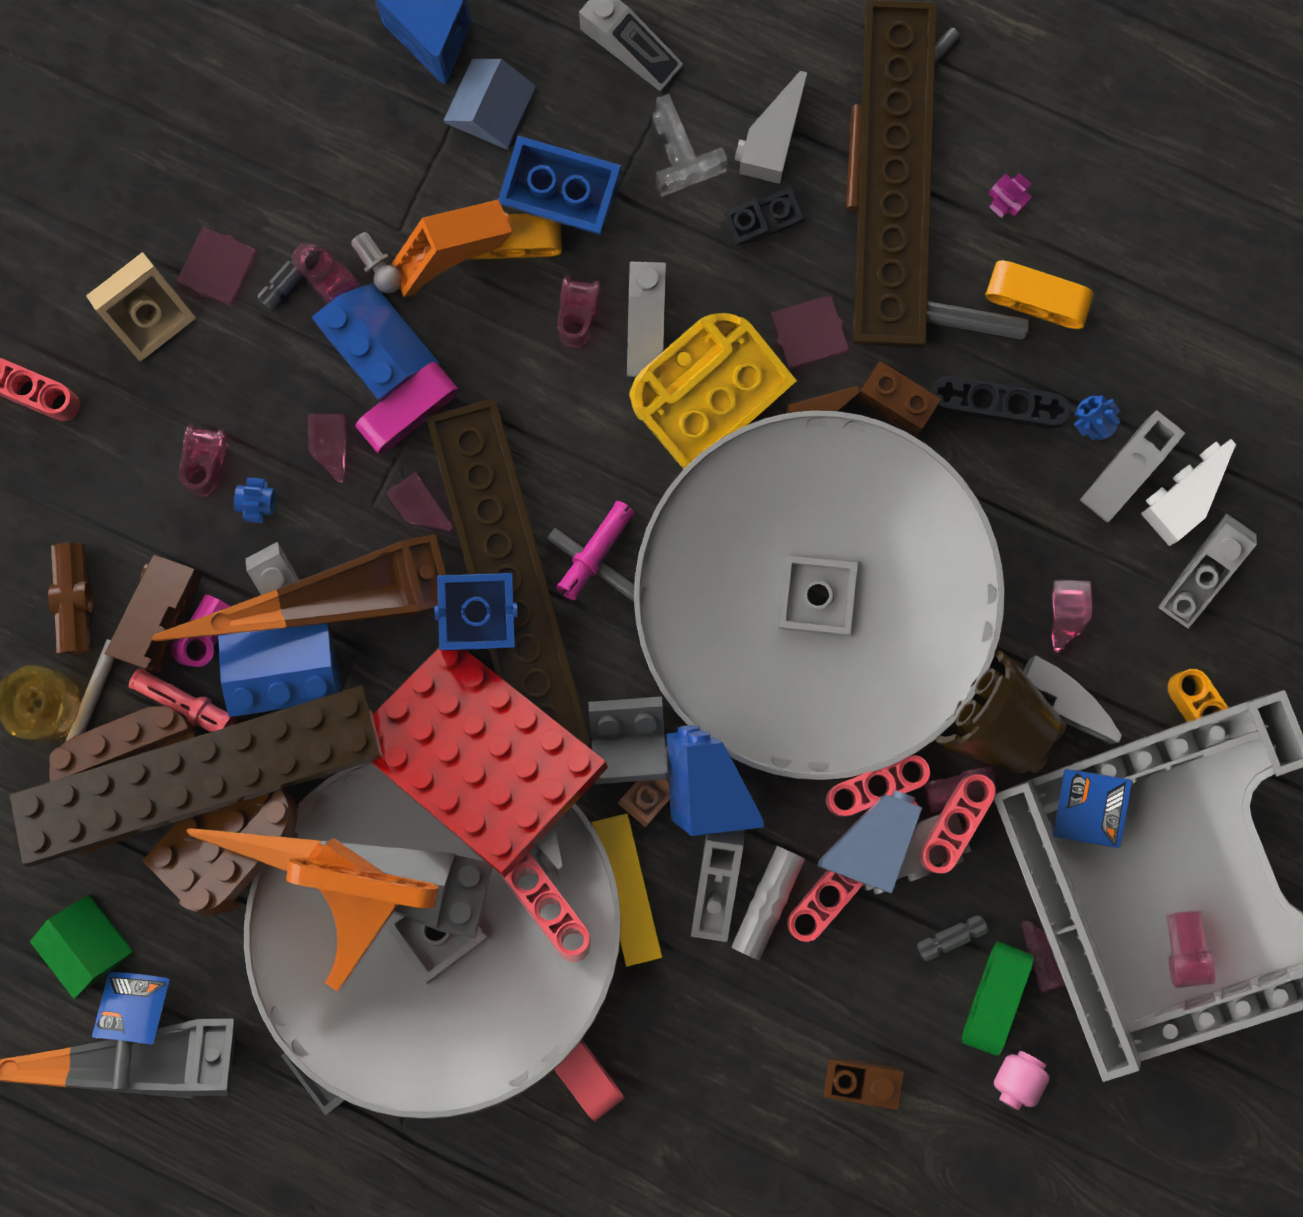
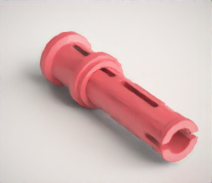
[129,668,238,732]

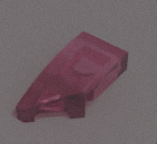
[308,414,346,482]
[386,472,454,531]
[1052,580,1092,653]
[1021,921,1066,993]

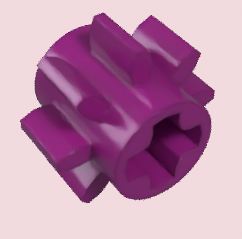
[988,173,1033,218]

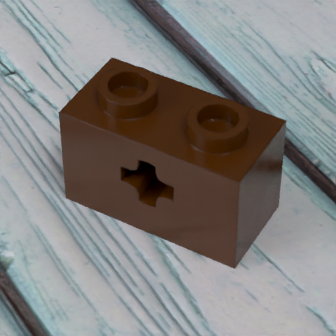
[856,361,941,438]

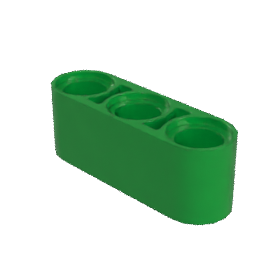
[961,941,1034,1056]

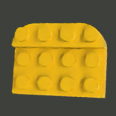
[629,313,797,469]

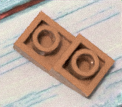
[618,747,670,827]

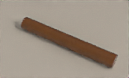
[846,104,862,211]

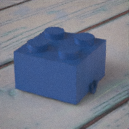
[435,573,517,650]

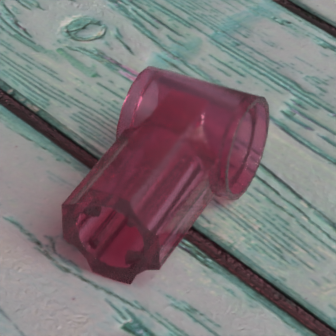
[924,765,999,813]
[1166,910,1215,988]

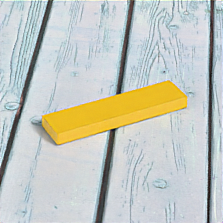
[592,814,662,967]

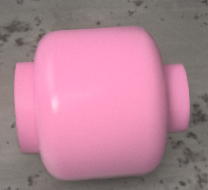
[994,1051,1050,1110]

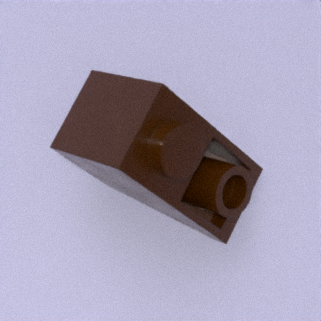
[823,1058,904,1110]

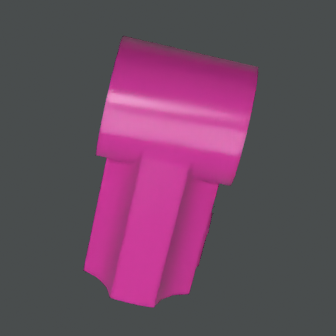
[171,595,230,667]

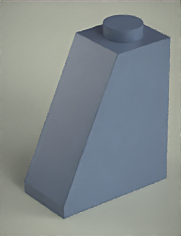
[818,791,922,893]

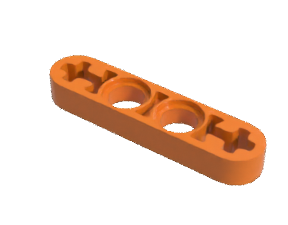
[286,858,439,909]

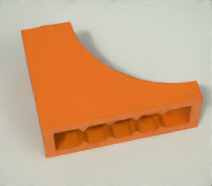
[391,200,513,297]
[307,838,399,991]

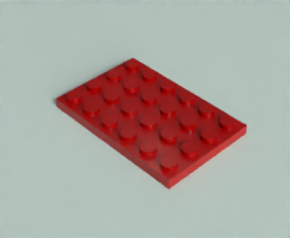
[370,648,608,878]

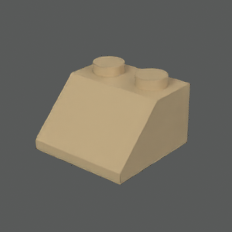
[86,252,196,362]

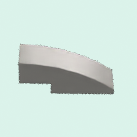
[1023,656,1122,744]

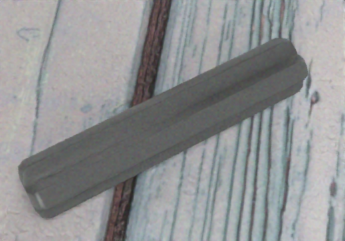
[926,301,1029,339]

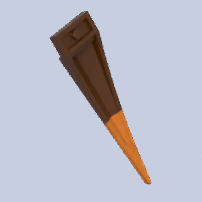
[151,534,446,641]

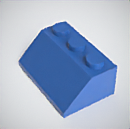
[498,136,622,235]
[312,283,440,402]
[218,624,342,717]

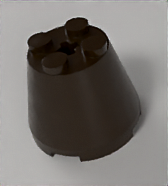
[935,649,1066,774]

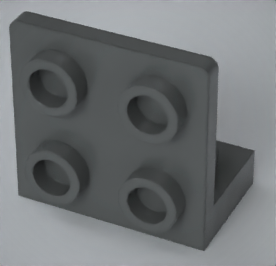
[588,697,668,784]

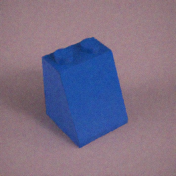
[375,0,473,84]
[666,725,764,836]

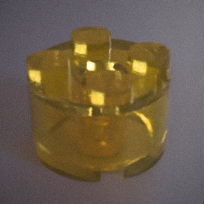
[0,665,81,742]

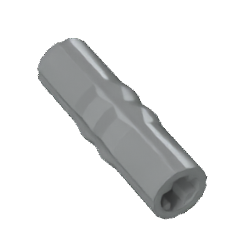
[731,846,805,961]

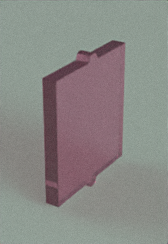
[177,227,257,306]
[771,295,848,369]

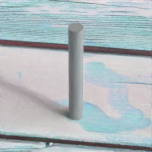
[66,639,115,741]

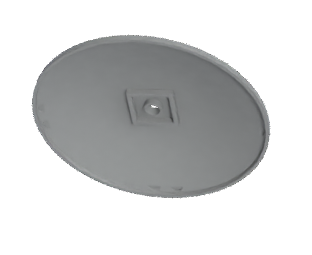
[634,411,1004,780]
[244,762,621,1119]

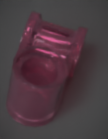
[292,242,360,304]
[557,276,600,349]
[179,424,228,497]

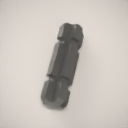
[258,247,315,310]
[917,915,988,961]

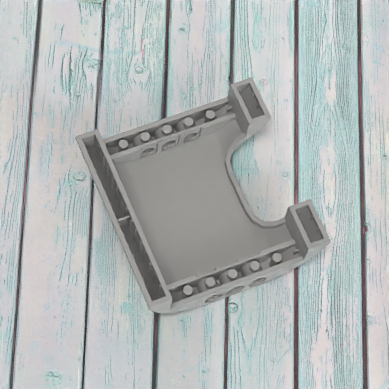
[994,690,1303,1082]

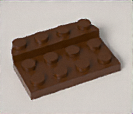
[49,706,198,857]
[142,789,299,916]

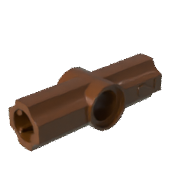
[48,542,94,654]

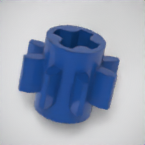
[1074,395,1121,440]
[234,477,276,523]

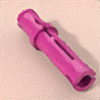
[556,501,635,600]

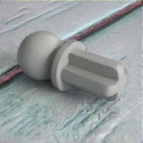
[351,232,402,293]

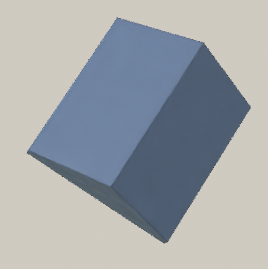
[443,59,536,150]

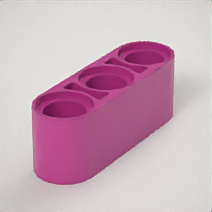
[356,362,459,454]

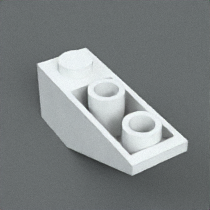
[1141,439,1236,546]

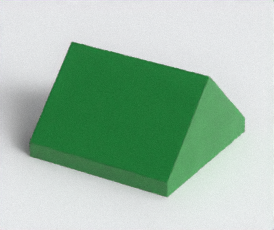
[30,895,134,999]

